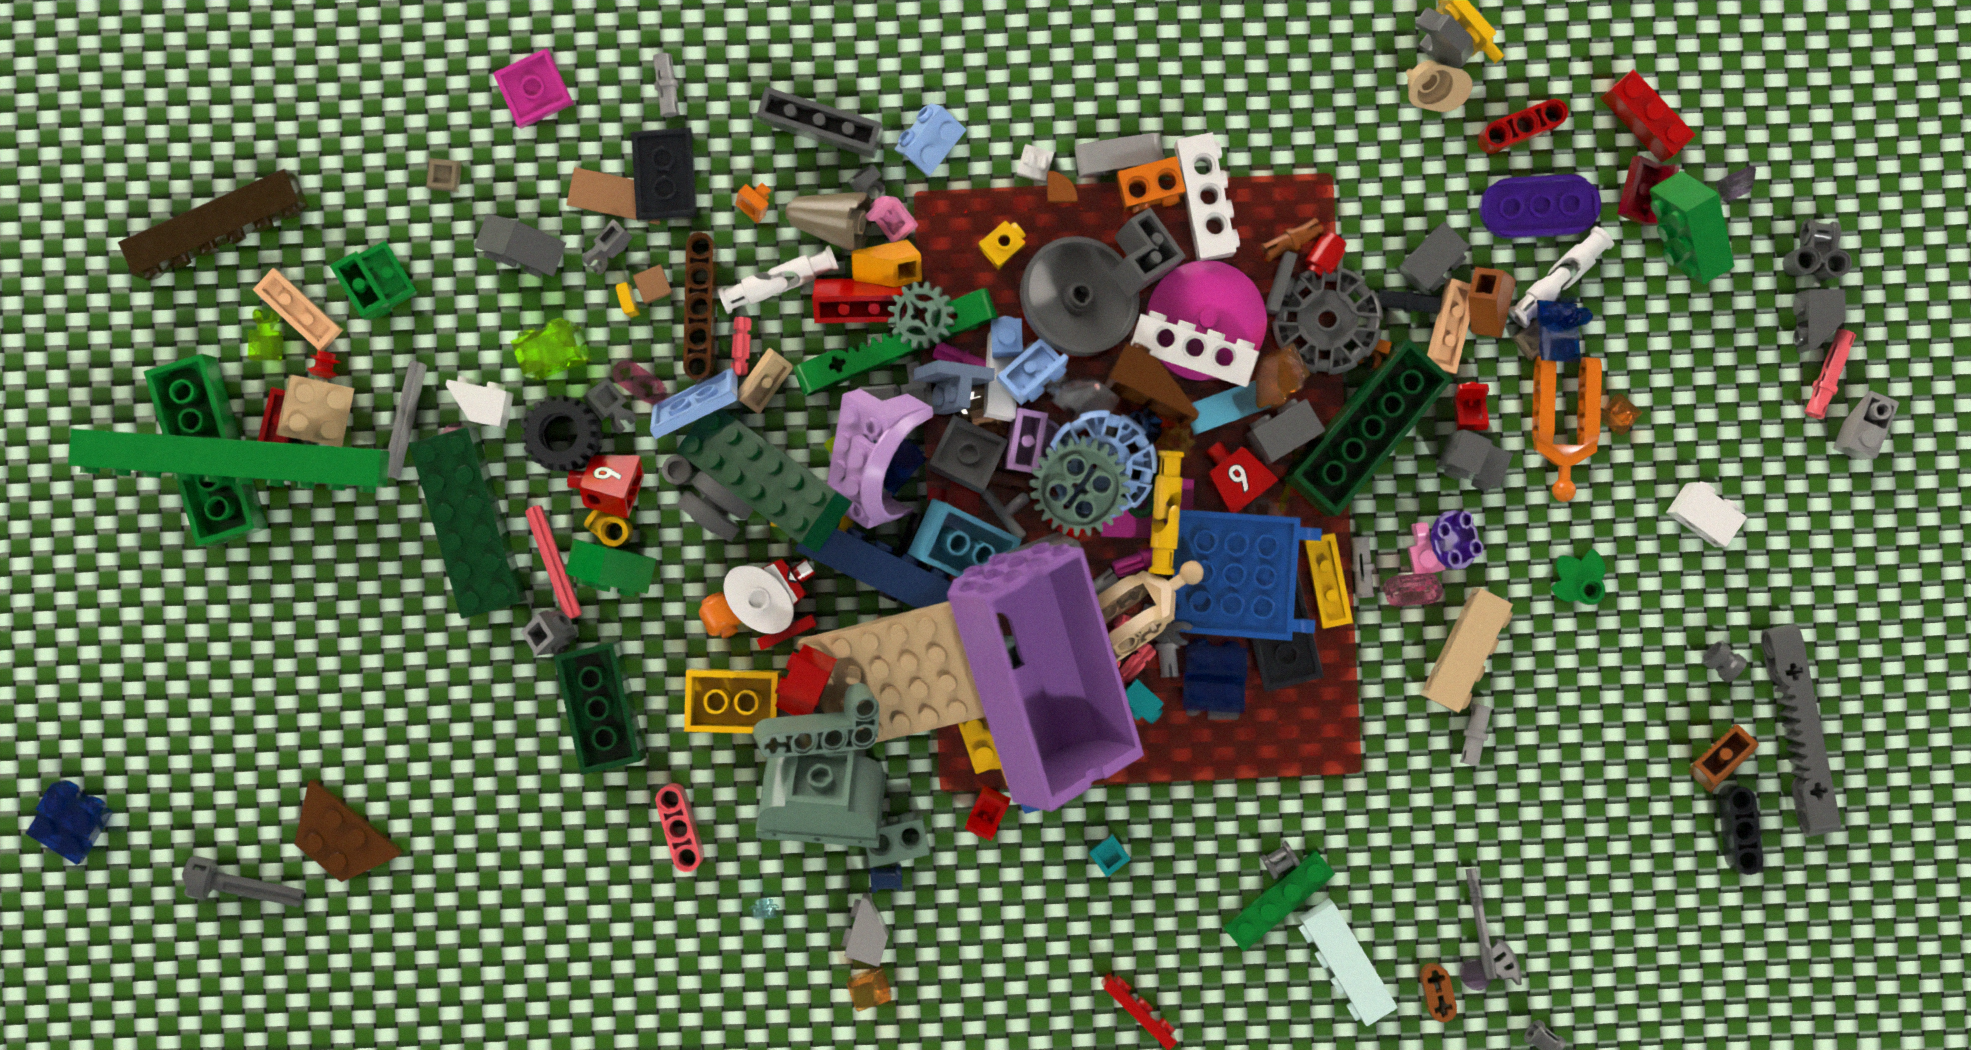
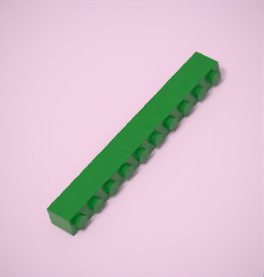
[68,428,390,493]

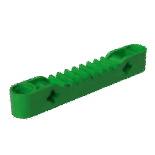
[793,288,999,397]

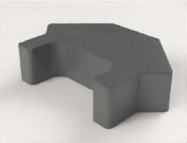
[1415,7,1474,67]

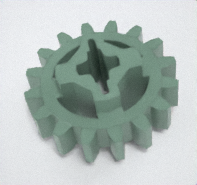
[888,282,955,349]

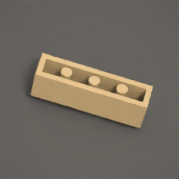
[1420,588,1513,713]

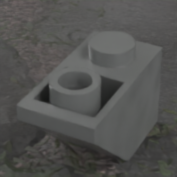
[1793,289,1846,353]

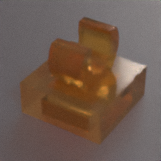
[1600,393,1643,436]

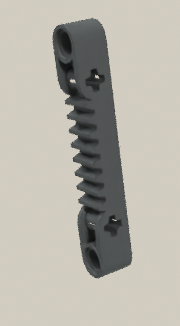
[1761,624,1841,837]

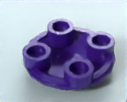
[1431,510,1483,570]

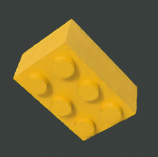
[684,668,782,733]

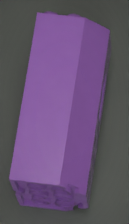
[947,542,1144,812]

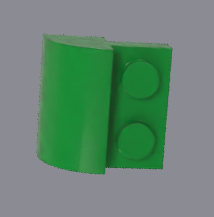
[329,240,417,320]

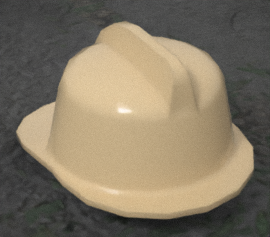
[1406,60,1473,112]

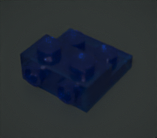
[1182,639,1248,714]
[25,780,114,865]

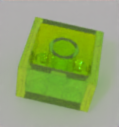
[510,317,593,381]

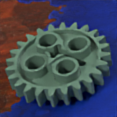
[1030,436,1130,537]

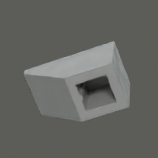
[1832,391,1900,460]
[841,892,889,967]

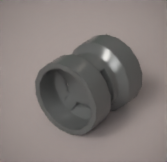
[1702,640,1747,683]

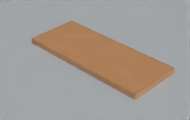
[566,167,660,225]

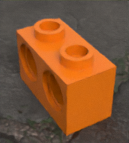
[1116,156,1186,214]

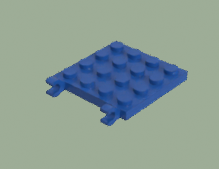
[1172,510,1322,641]

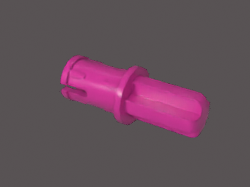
[933,342,986,367]
[1112,548,1174,577]

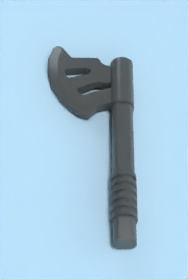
[1465,868,1522,985]

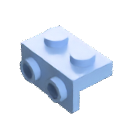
[894,103,967,177]
[996,339,1069,405]

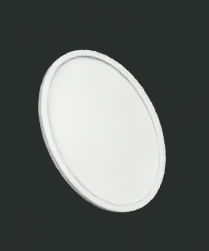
[724,565,794,634]

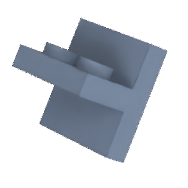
[914,360,995,415]

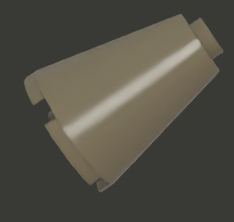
[785,192,872,252]

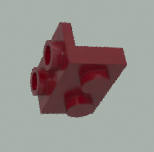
[1617,156,1680,225]

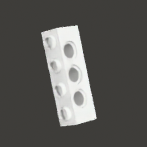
[1174,132,1240,261]
[1131,310,1260,387]

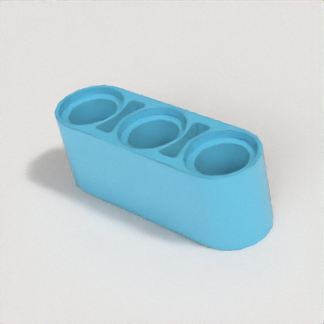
[1189,377,1276,435]

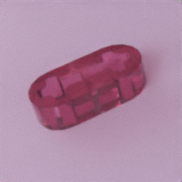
[613,360,667,404]
[1383,573,1443,606]

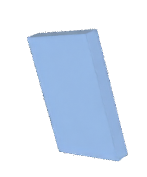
[650,368,738,439]

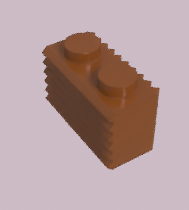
[1689,725,1759,792]

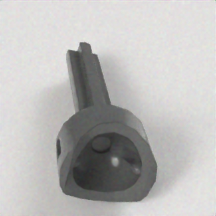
[181,856,305,907]

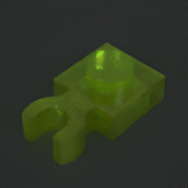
[248,309,283,362]

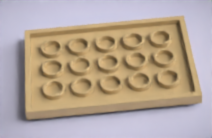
[797,601,986,743]

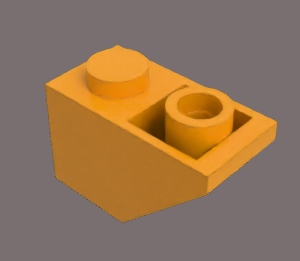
[851,239,922,287]

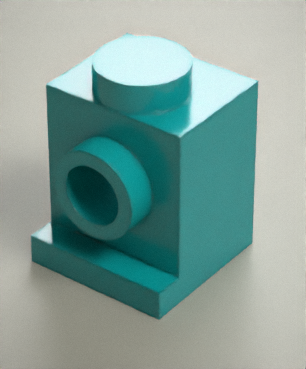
[1125,678,1164,724]

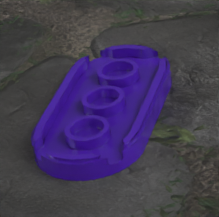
[1479,174,1601,239]

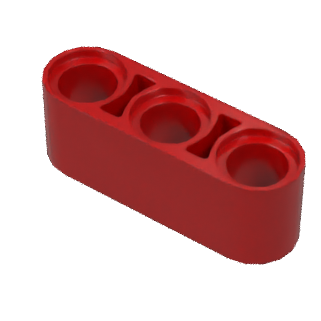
[1477,99,1569,154]

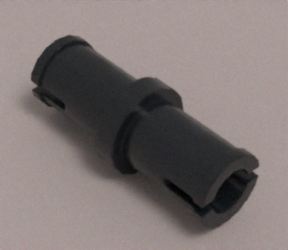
[1378,289,1441,314]

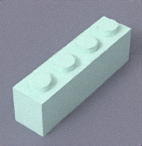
[1298,898,1398,1026]

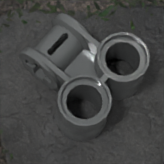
[1782,218,1852,281]

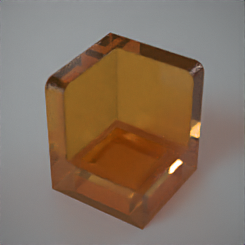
[846,965,893,1012]

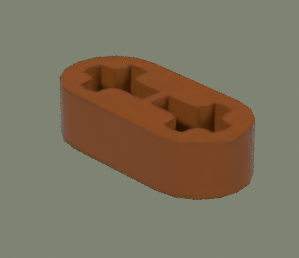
[1420,963,1457,1022]

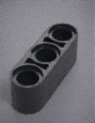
[1718,784,1763,875]

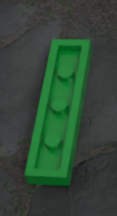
[1223,849,1336,952]

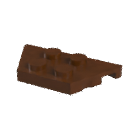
[294,779,404,882]

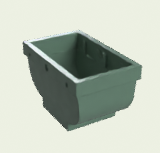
[756,750,886,848]

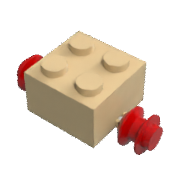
[276,350,355,447]

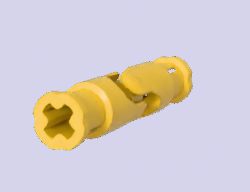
[1148,450,1184,575]

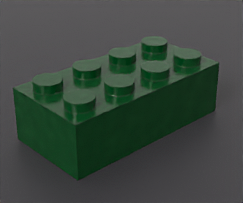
[554,640,647,775]

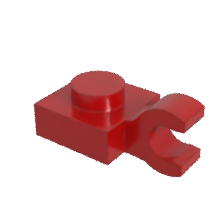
[927,481,980,515]

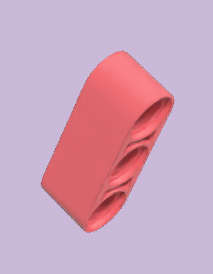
[655,783,704,872]

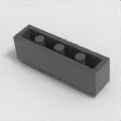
[756,86,883,159]

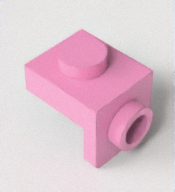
[865,196,918,243]

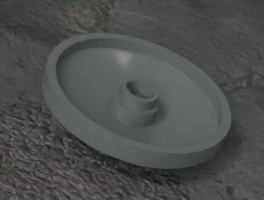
[1020,236,1140,356]

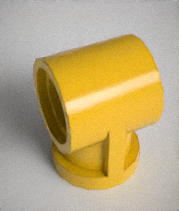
[584,510,633,547]

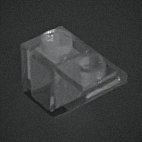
[1045,376,1121,420]

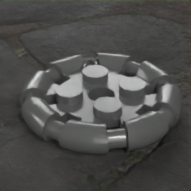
[1272,267,1383,375]

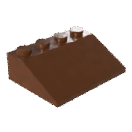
[1103,342,1200,428]

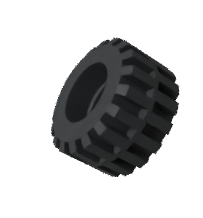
[521,395,604,472]

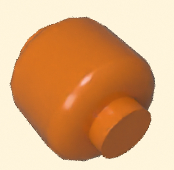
[698,592,742,639]

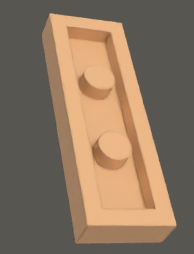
[253,268,343,351]
[1427,278,1471,374]

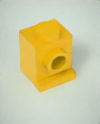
[978,220,1026,270]

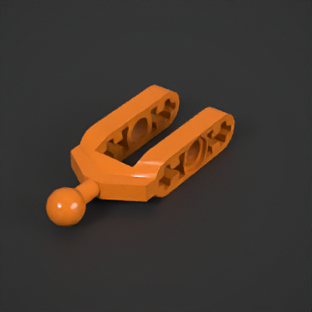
[1532,356,1602,502]

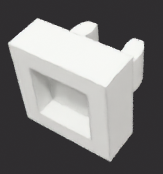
[1017,144,1054,183]

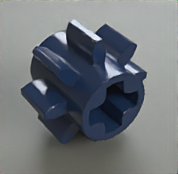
[1129,408,1163,445]

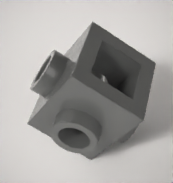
[521,610,578,656]

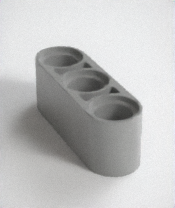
[1074,133,1164,178]

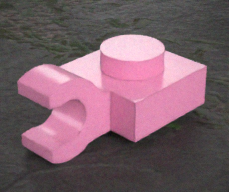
[1407,522,1446,577]

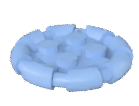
[1047,410,1157,518]

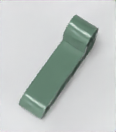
[753,683,880,758]

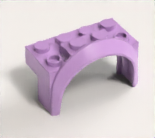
[827,389,933,529]

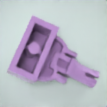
[1002,408,1060,473]

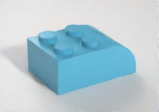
[907,498,1022,577]

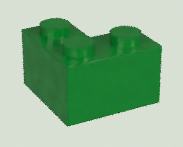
[565,538,656,597]

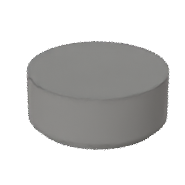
[662,455,694,485]

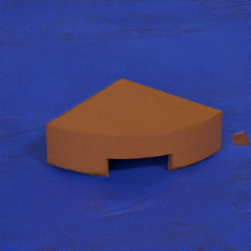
[1047,171,1078,203]

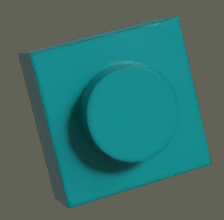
[1088,834,1131,877]

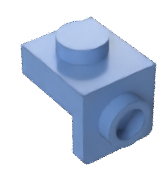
[991,316,1023,358]

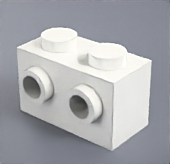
[1666,481,1747,547]

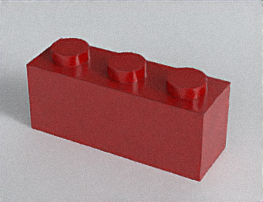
[1600,69,1696,163]
[812,278,907,323]

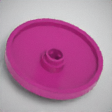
[1146,260,1267,382]

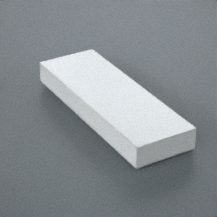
[983,331,1018,422]

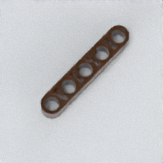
[683,232,717,382]

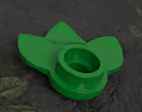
[1551,549,1606,605]

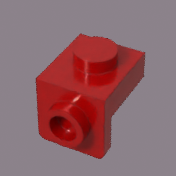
[1452,382,1489,431]
[965,786,1011,841]

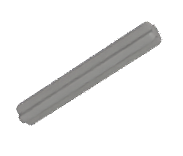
[388,361,427,479]

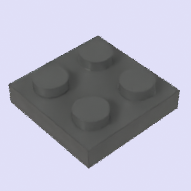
[927,415,1009,495]

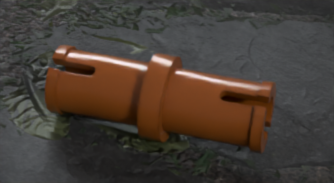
[1261,218,1323,262]

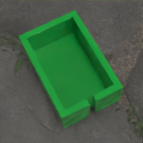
[1650,171,1735,285]

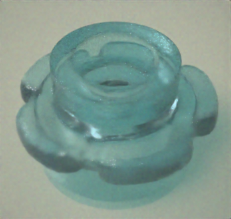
[749,899,779,919]

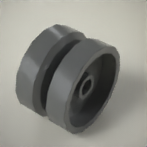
[676,469,754,542]

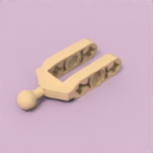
[1097,560,1204,662]

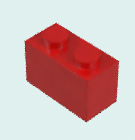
[775,644,838,716]

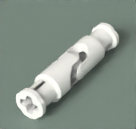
[1508,226,1614,328]
[718,245,840,314]

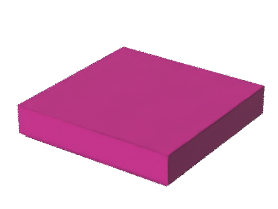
[493,48,574,129]

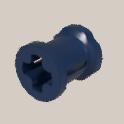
[870,864,903,893]

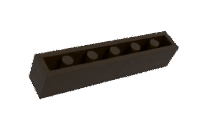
[118,169,309,281]

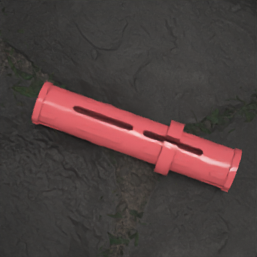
[1804,329,1856,419]

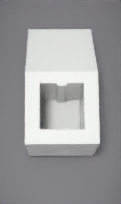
[446,376,514,429]

